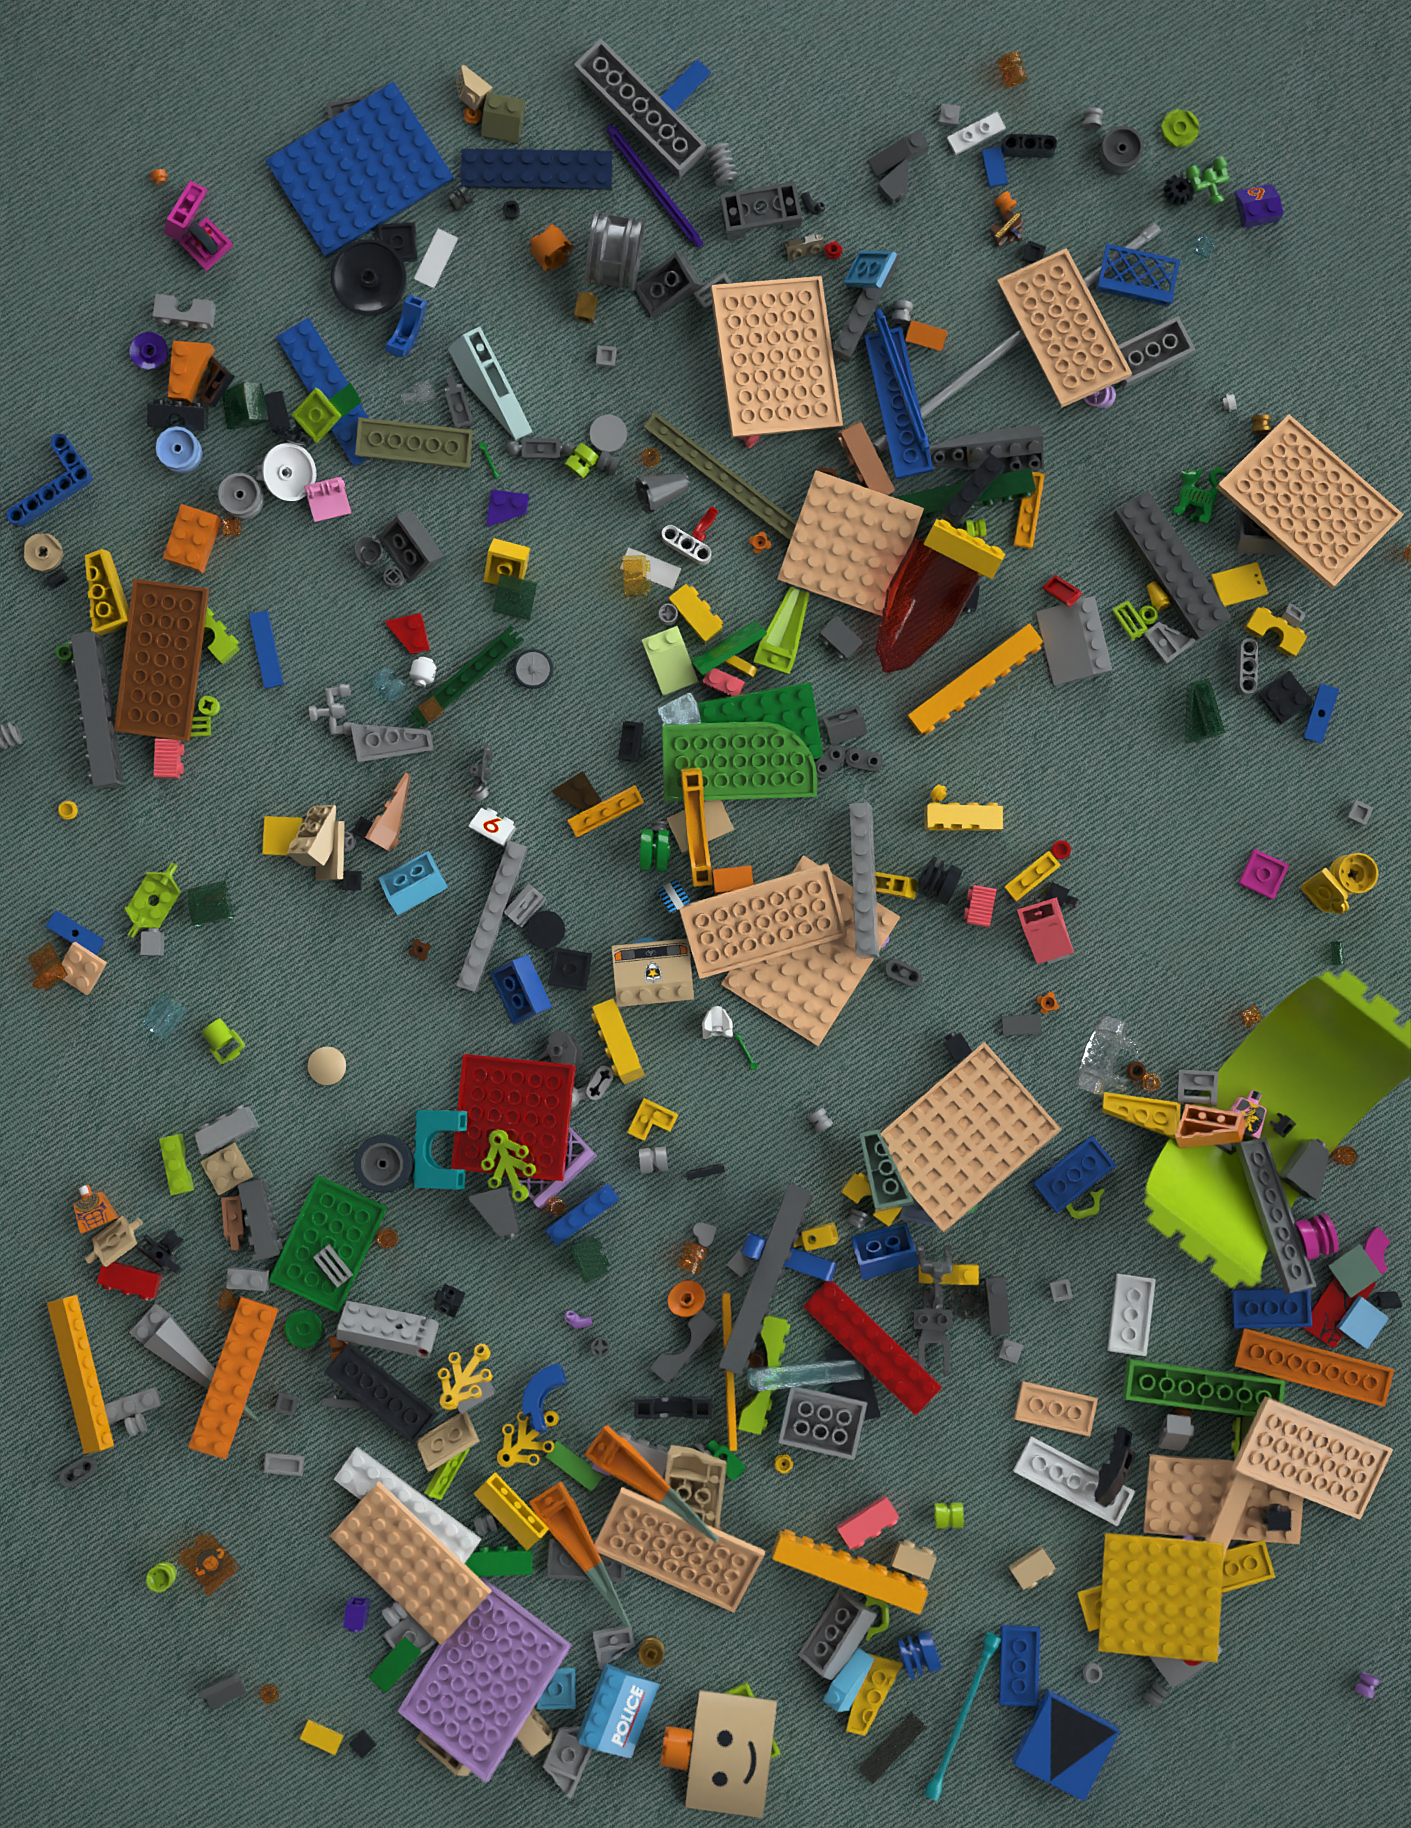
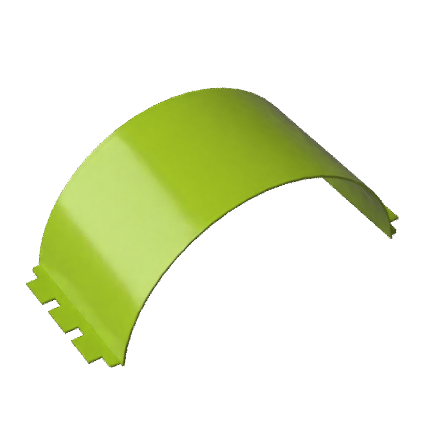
[1144,969,1411,1288]

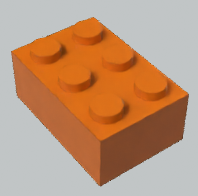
[163,504,221,574]

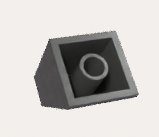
[1278,1139,1330,1200]
[469,1185,521,1239]

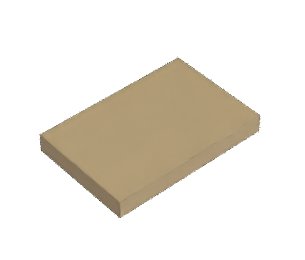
[666,800,734,853]
[316,821,344,881]
[416,1411,480,1472]

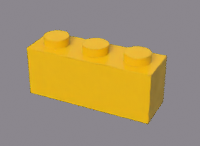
[669,584,723,644]

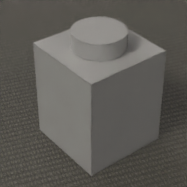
[140,928,164,956]

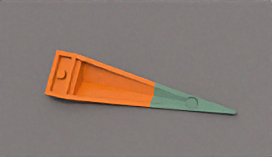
[584,1425,719,1542]
[529,1481,630,1627]

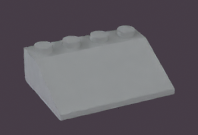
[1036,596,1112,686]
[778,1385,867,1460]

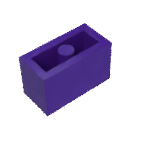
[343,1596,371,1633]

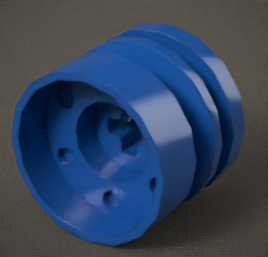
[897,1629,942,1680]

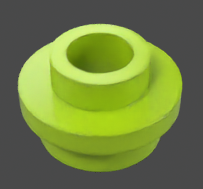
[1138,605,1158,625]

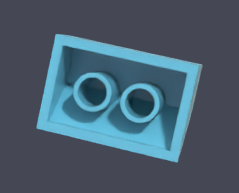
[378,851,448,915]

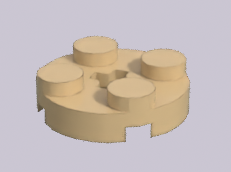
[24,534,64,573]

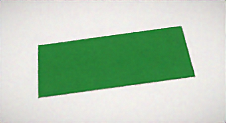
[329,382,362,422]
[369,1636,422,1693]

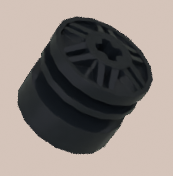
[916,856,963,906]

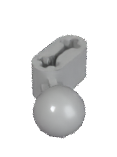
[571,1065,614,1109]

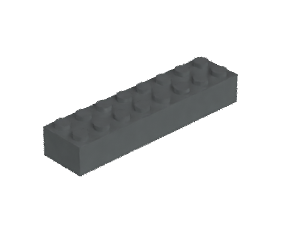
[1113,490,1232,641]
[69,631,125,790]

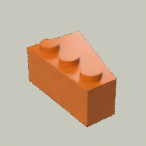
[168,341,215,404]
[1175,1104,1246,1148]

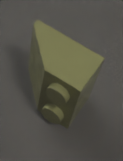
[481,92,526,144]

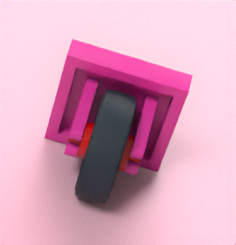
[179,217,234,271]

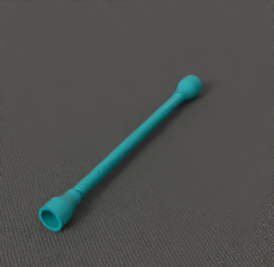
[924,1632,1001,1801]

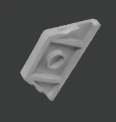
[542,1726,592,1798]

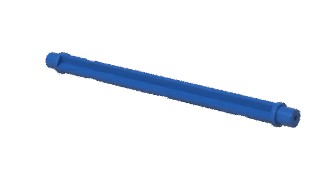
[873,309,930,451]

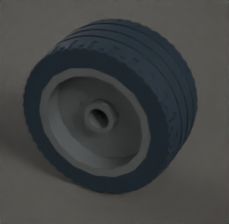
[354,1134,414,1193]

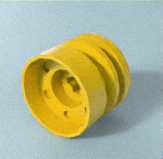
[1329,853,1378,895]

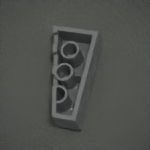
[238,1178,284,1262]

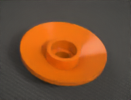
[668,1281,705,1317]

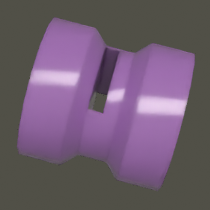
[1354,1672,1380,1698]

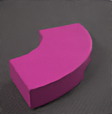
[1364,1227,1390,1275]

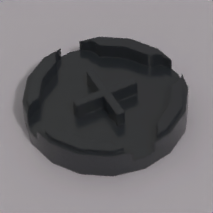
[527,910,566,949]

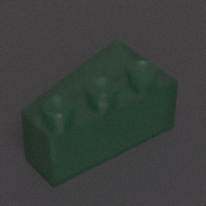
[1184,678,1226,746]

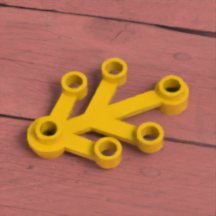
[438,1344,493,1410]
[497,1410,559,1467]

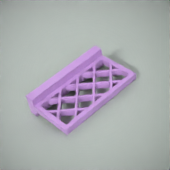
[518,1126,597,1209]

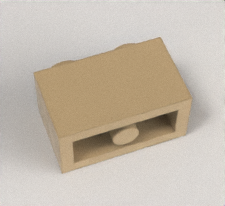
[891,1540,937,1580]
[1008,1545,1056,1590]

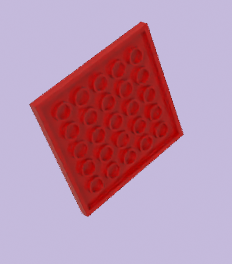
[451,1054,576,1181]

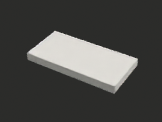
[1107,1273,1156,1356]

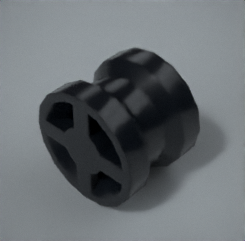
[159,1229,184,1254]

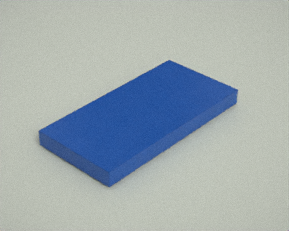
[1032,1136,1117,1214]
[1231,1288,1312,1329]
[998,1625,1040,1707]

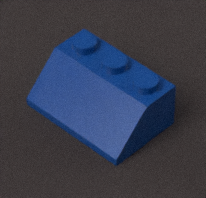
[490,955,552,1025]
[851,1222,919,1280]

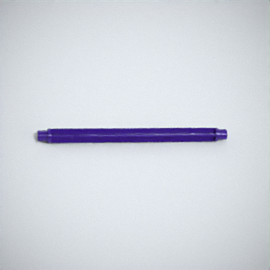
[606,125,704,248]

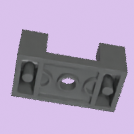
[720,181,802,241]

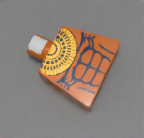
[73,1184,119,1234]

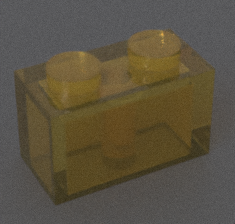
[623,555,651,597]

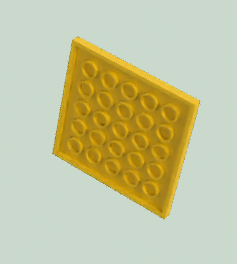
[1098,1533,1224,1662]

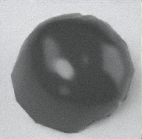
[354,535,383,567]

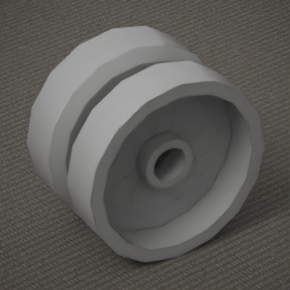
[218,473,264,520]

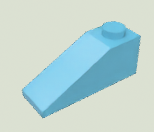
[823,1648,874,1712]

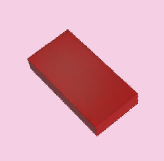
[1042,574,1082,608]

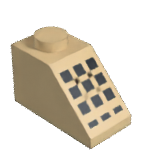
[456,65,493,111]

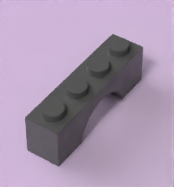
[650,1309,718,1383]

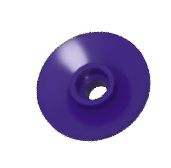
[130,332,168,370]

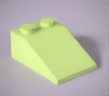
[642,626,698,696]

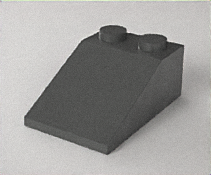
[635,252,704,318]

